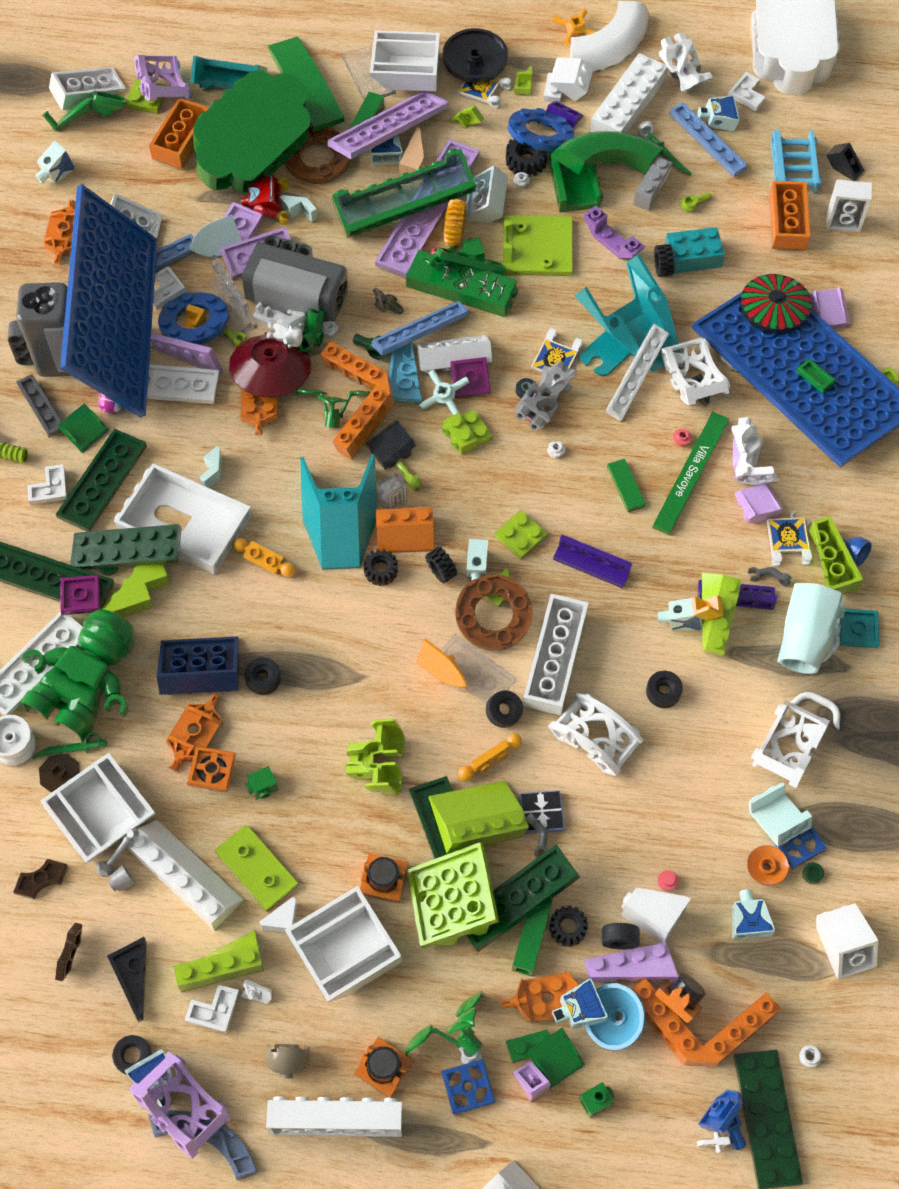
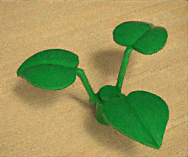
[295,389,370,428]
[405,991,484,1057]

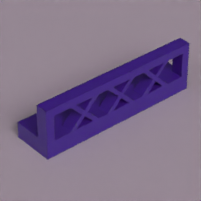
[553,534,632,589]
[697,580,777,610]

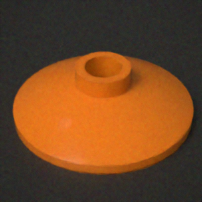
[747,845,789,886]

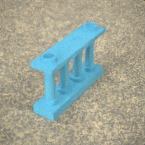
[771,130,822,194]

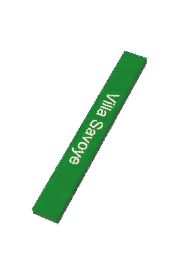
[652,411,729,535]

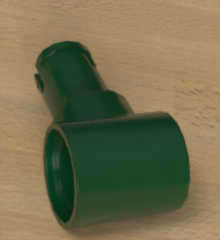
[353,333,382,360]

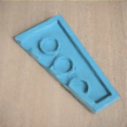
[388,342,421,403]

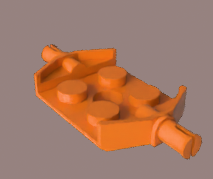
[43,199,76,265]
[240,389,278,436]
[166,694,223,771]
[501,971,578,1023]

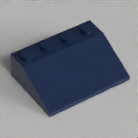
[157,636,239,695]

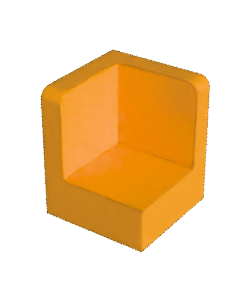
[182,304,207,329]
[692,596,724,621]

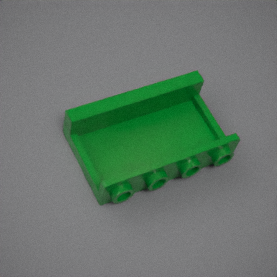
[548,151,603,212]

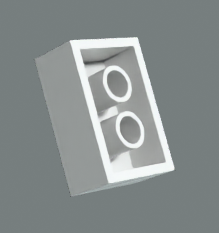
[826,180,872,232]

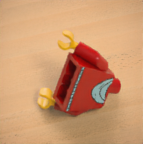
[241,175,289,225]

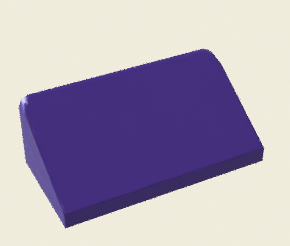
[546,101,583,128]

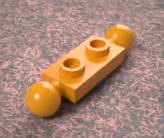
[233,538,296,578]
[457,733,522,782]

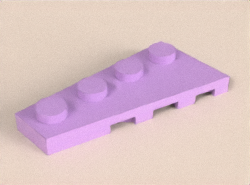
[220,227,291,280]
[150,333,223,376]
[584,942,678,982]

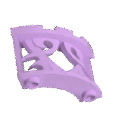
[134,55,191,101]
[129,1052,230,1159]

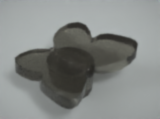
[373,287,404,315]

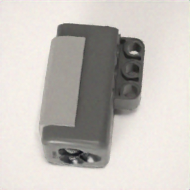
[242,235,348,322]
[8,282,71,377]

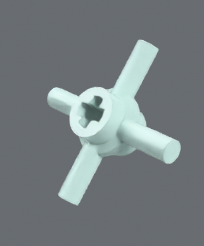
[419,370,470,415]

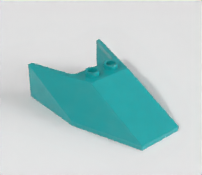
[574,254,681,372]
[300,454,377,570]

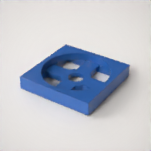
[771,827,827,869]
[441,1059,495,1115]

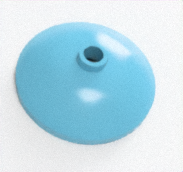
[585,983,645,1050]

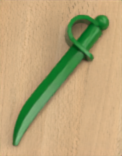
[647,133,691,175]
[427,246,457,271]
[32,732,107,759]

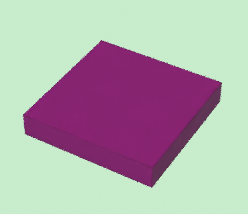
[450,357,491,398]
[60,575,101,615]

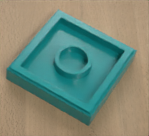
[839,609,879,648]

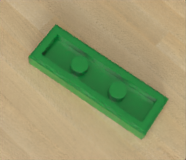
[607,459,646,512]

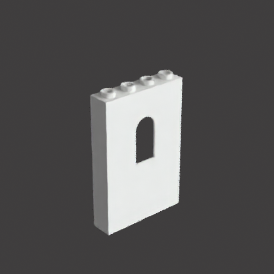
[114,463,252,575]

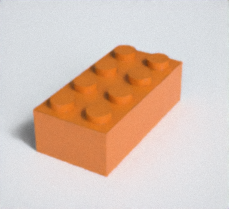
[149,97,209,169]
[769,181,810,250]

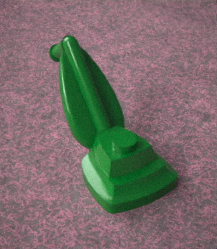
[42,91,127,131]

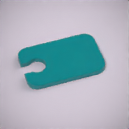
[580,330,631,377]

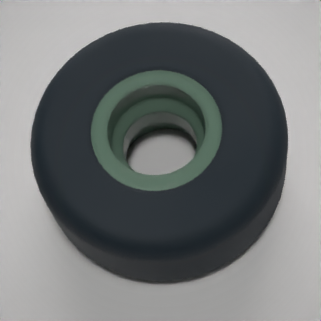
[515,378,537,398]

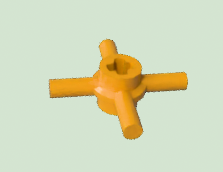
[552,8,596,46]

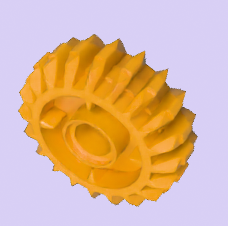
[444,199,467,247]

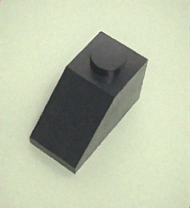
[826,143,865,181]

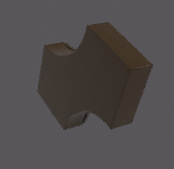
[13,859,68,899]
[55,923,83,981]

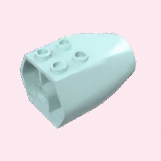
[777,583,845,674]

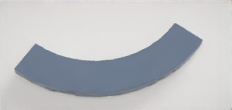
[149,1110,258,1180]

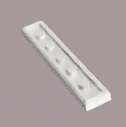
[605,324,669,421]

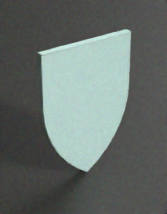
[189,215,241,257]

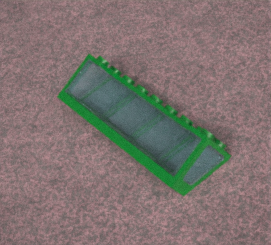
[332,148,476,238]

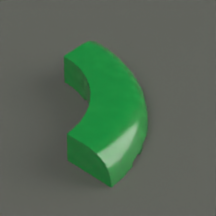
[551,131,664,175]

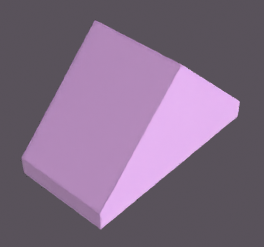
[513,1061,550,1102]

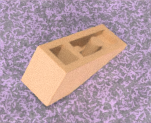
[399,127,426,175]

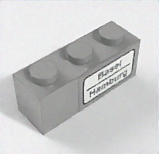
[633,156,673,211]

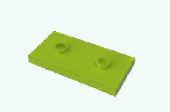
[214,824,299,912]

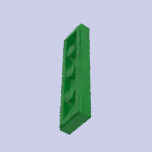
[436,247,506,275]

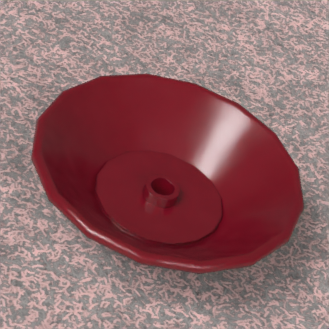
[229,334,311,398]

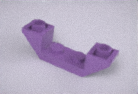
[583,205,645,258]

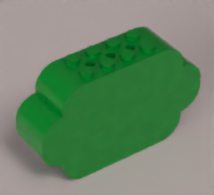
[193,70,310,193]

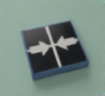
[520,790,565,834]

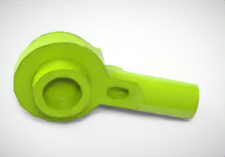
[681,192,712,212]
[397,462,422,491]

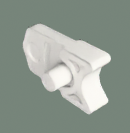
[240,980,273,1004]
[697,1132,731,1153]

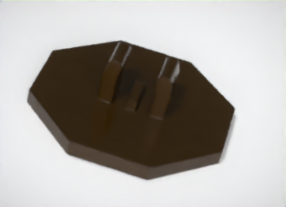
[39,754,80,793]

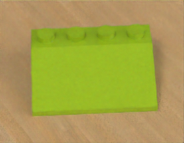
[429,780,529,853]

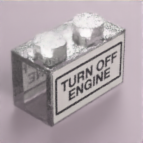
[377,472,408,509]

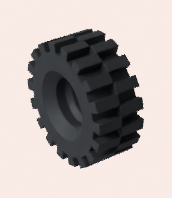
[506,138,548,177]

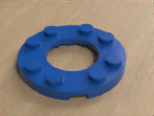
[507,108,574,151]
[158,292,229,345]

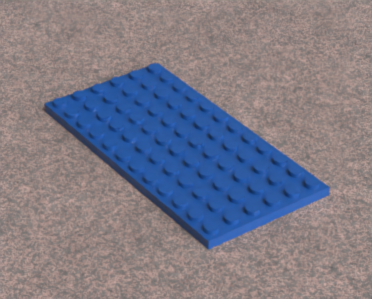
[60,184,157,418]
[692,273,899,468]

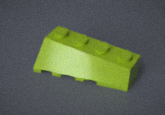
[809,516,863,595]
[702,573,742,657]
[174,930,264,992]

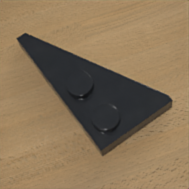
[107,937,147,1023]

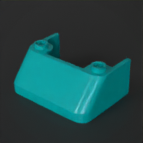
[190,55,267,90]

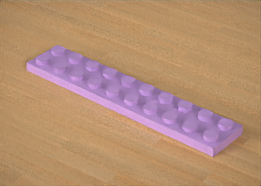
[375,139,480,278]

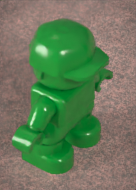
[20,609,136,742]

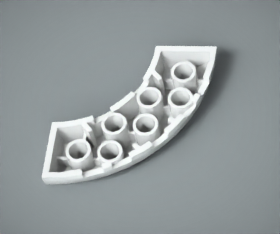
[570,1,649,71]

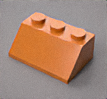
[376,507,434,553]

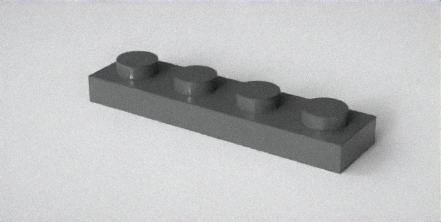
[16,374,62,438]

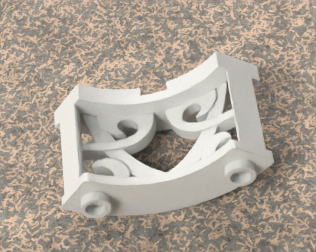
[660,338,730,405]
[548,693,644,776]
[751,700,830,788]

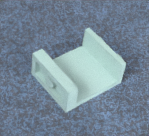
[749,782,812,847]

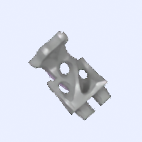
[515,360,577,431]

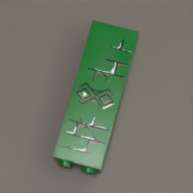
[406,250,519,317]

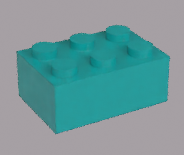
[665,227,725,273]

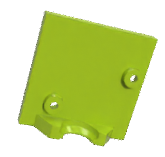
[503,215,572,276]
[407,842,499,948]

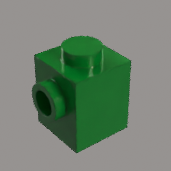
[460,237,485,258]
[245,766,278,800]
[579,1082,615,1118]

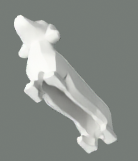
[267,309,307,348]

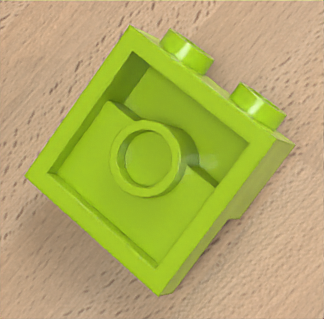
[441,409,493,455]

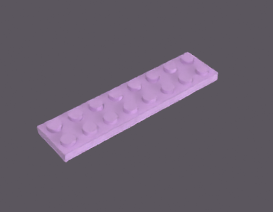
[328,91,448,159]

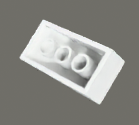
[49,67,126,111]

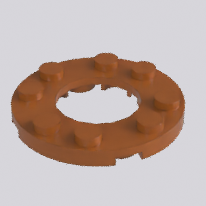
[285,127,350,184]
[455,574,533,651]

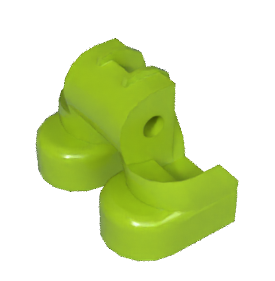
[345,718,405,796]

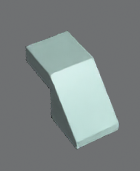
[280,195,318,223]
[200,445,222,488]

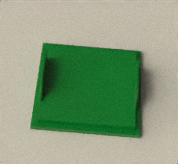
[57,403,109,453]
[527,1028,585,1089]

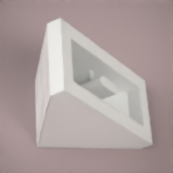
[259,897,297,934]

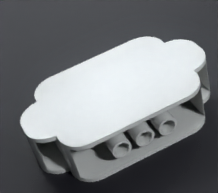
[751,0,840,95]

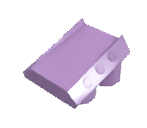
[810,287,851,329]
[735,484,784,524]

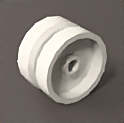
[0,715,36,766]

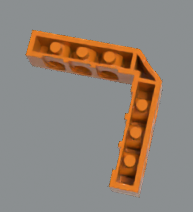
[320,341,395,460]
[632,978,781,1068]

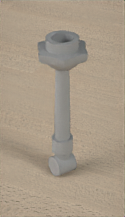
[96,829,139,877]

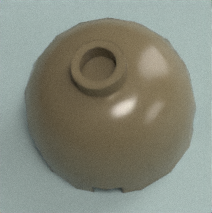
[266,1044,310,1079]

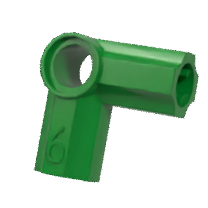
[298,308,325,352]

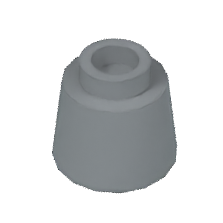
[108,865,135,891]

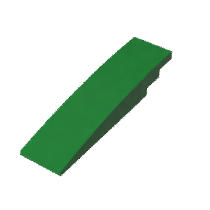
[268,37,345,131]

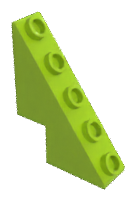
[102,563,170,618]

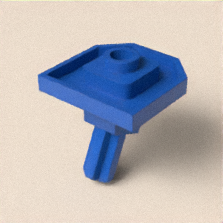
[698,1090,746,1150]

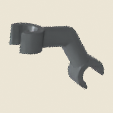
[748,567,792,587]
[526,813,548,857]

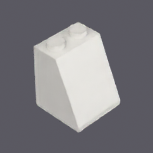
[621,887,690,943]
[816,903,878,980]

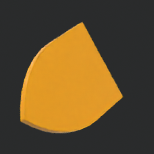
[416,639,468,687]

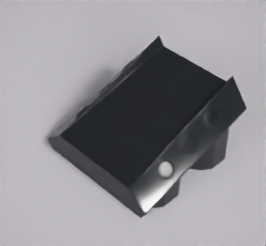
[365,420,416,470]

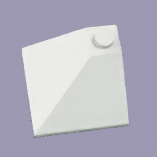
[110,194,163,238]

